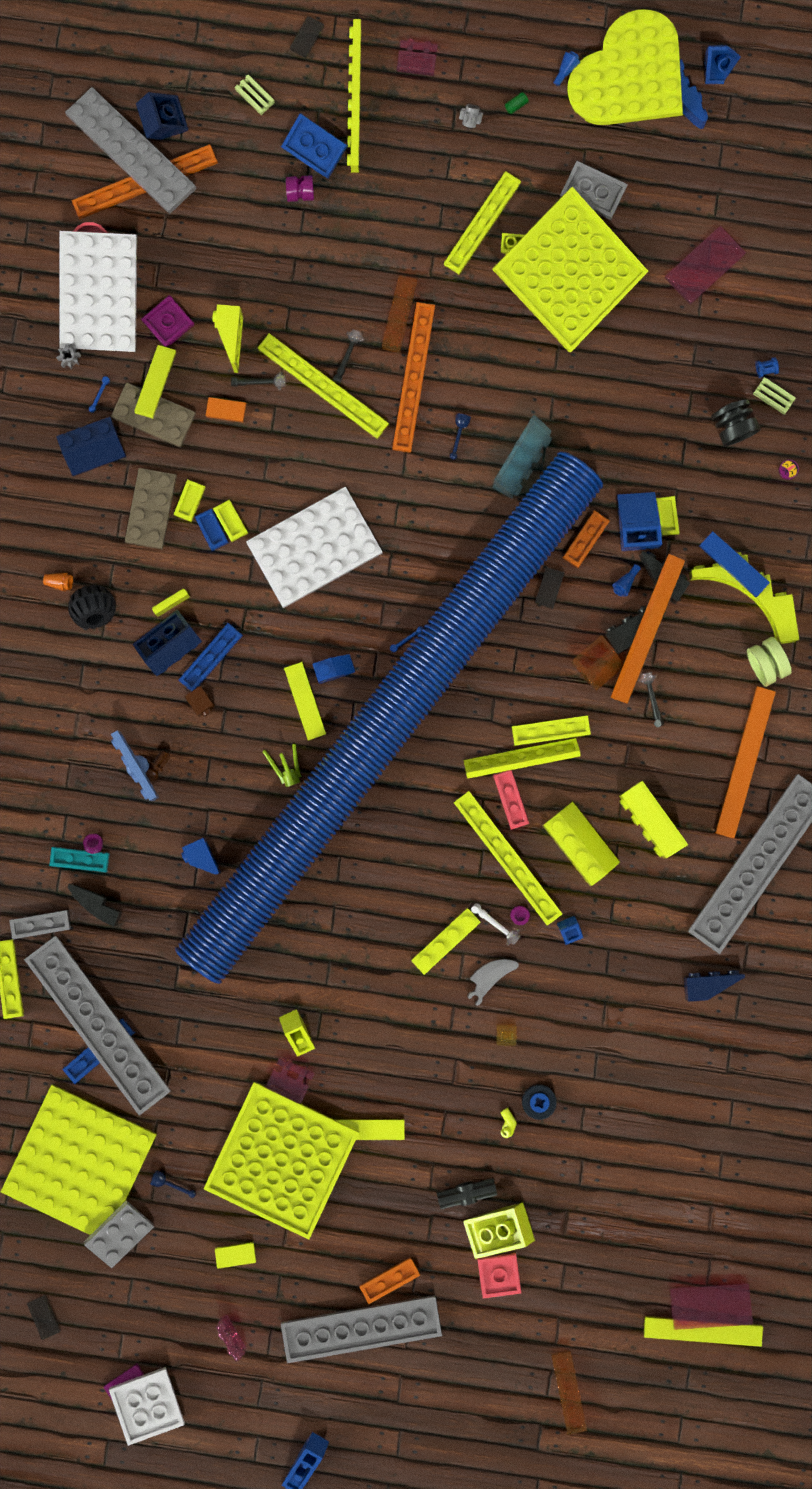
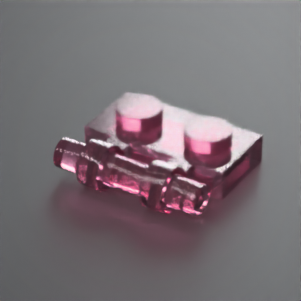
[397,39,438,76]
[266,1057,315,1104]
[216,1315,246,1362]

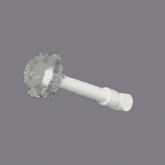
[471,903,521,946]

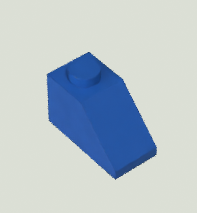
[313,654,356,684]
[181,838,221,875]

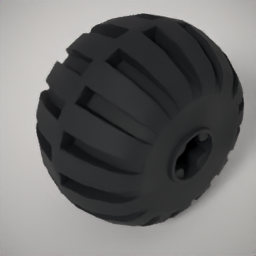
[68,585,116,629]

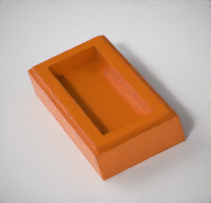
[206,397,246,423]

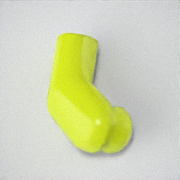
[500,1108,517,1138]

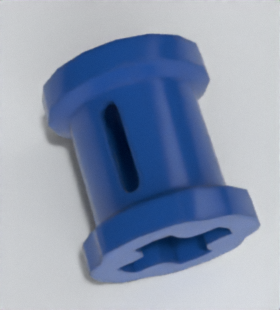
[756,357,779,378]

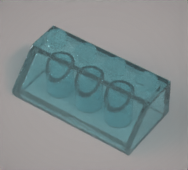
[493,415,552,499]

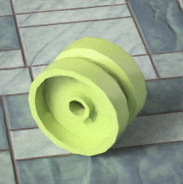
[747,637,792,687]

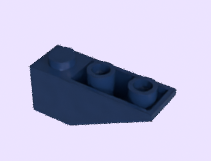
[684,970,745,1002]

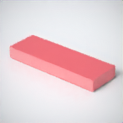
[493,770,529,830]

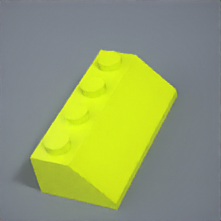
[619,781,688,859]
[542,802,620,886]

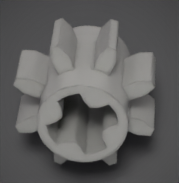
[459,104,483,128]
[56,344,81,369]

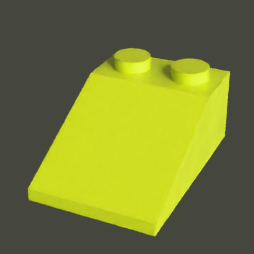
[213,304,243,373]
[463,1203,535,1259]

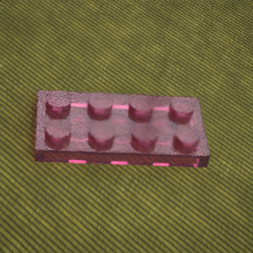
[670,1284,753,1330]

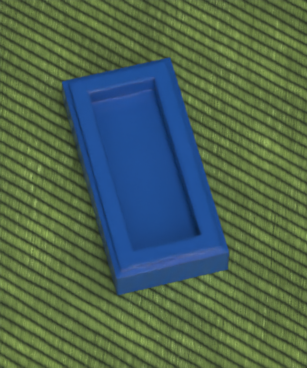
[195,508,229,551]

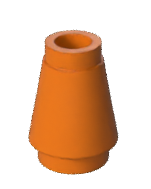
[43,573,73,592]

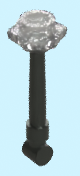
[333,329,364,384]
[231,372,286,390]
[638,672,664,727]

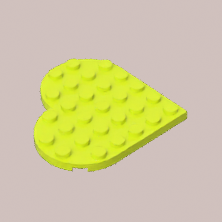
[567,9,683,125]

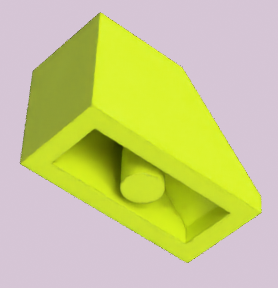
[279,1009,315,1057]

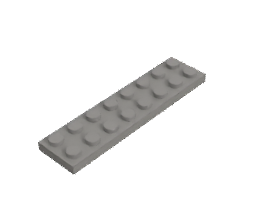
[65,87,196,214]
[281,1295,442,1363]

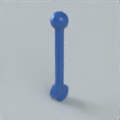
[89,376,110,413]
[390,626,424,652]

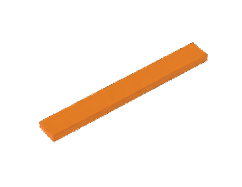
[71,144,218,219]
[392,302,435,453]
[610,554,685,704]
[715,686,776,839]

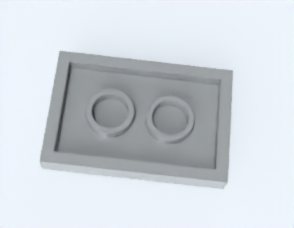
[560,161,628,220]
[84,1201,154,1268]

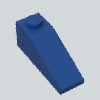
[281,1432,329,1489]

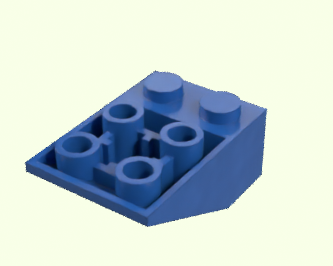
[617,492,662,551]

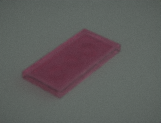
[665,226,746,305]

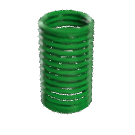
[505,92,529,114]

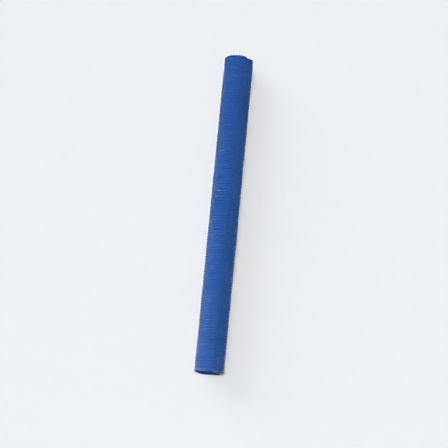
[175,451,603,984]

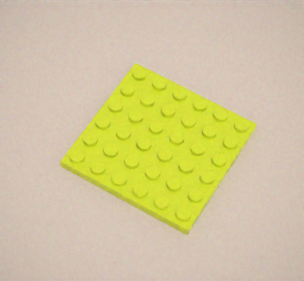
[492,187,648,352]
[204,1082,359,1240]
[1,1084,157,1235]

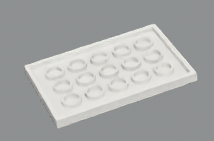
[60,231,137,352]
[246,487,383,608]

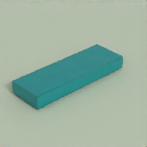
[49,847,110,872]

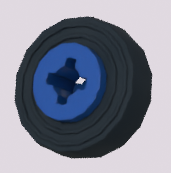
[522,1084,557,1120]

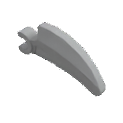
[467,959,519,1006]

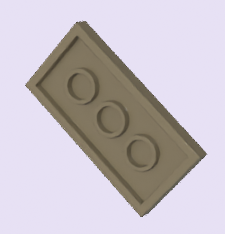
[111,383,196,448]
[125,468,177,550]

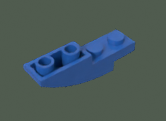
[680,59,708,129]

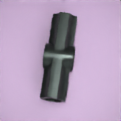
[437,1178,497,1209]

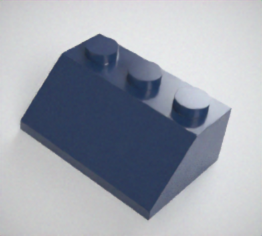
[56,417,126,476]
[132,610,202,676]

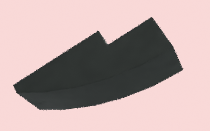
[67,884,122,927]

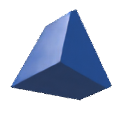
[704,45,741,84]

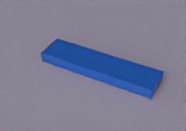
[699,531,770,597]
[179,623,243,691]
[62,1018,135,1084]

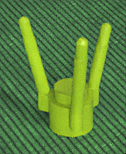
[263,744,302,787]

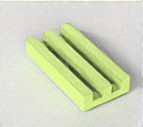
[235,75,275,115]
[753,377,796,415]

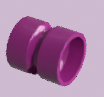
[286,175,314,202]

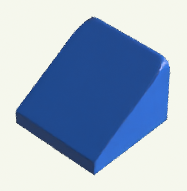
[557,916,583,945]

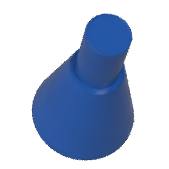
[553,51,581,87]
[612,564,641,597]

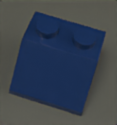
[136,92,188,140]

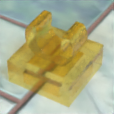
[497,1025,517,1046]

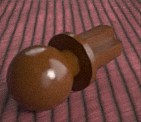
[146,750,170,783]

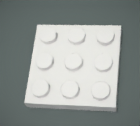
[109,1367,185,1446]

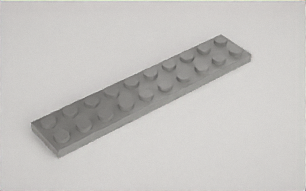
[687,774,812,954]
[24,936,171,1116]

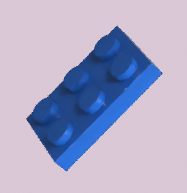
[281,114,348,179]

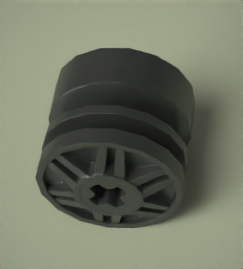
[711,399,761,447]

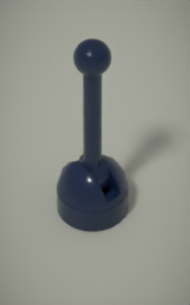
[450,413,471,460]
[150,1170,196,1198]

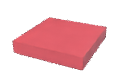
[477,1253,521,1299]

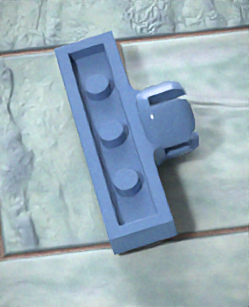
[111,730,159,801]

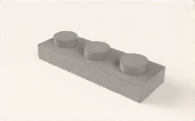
[9,910,71,939]

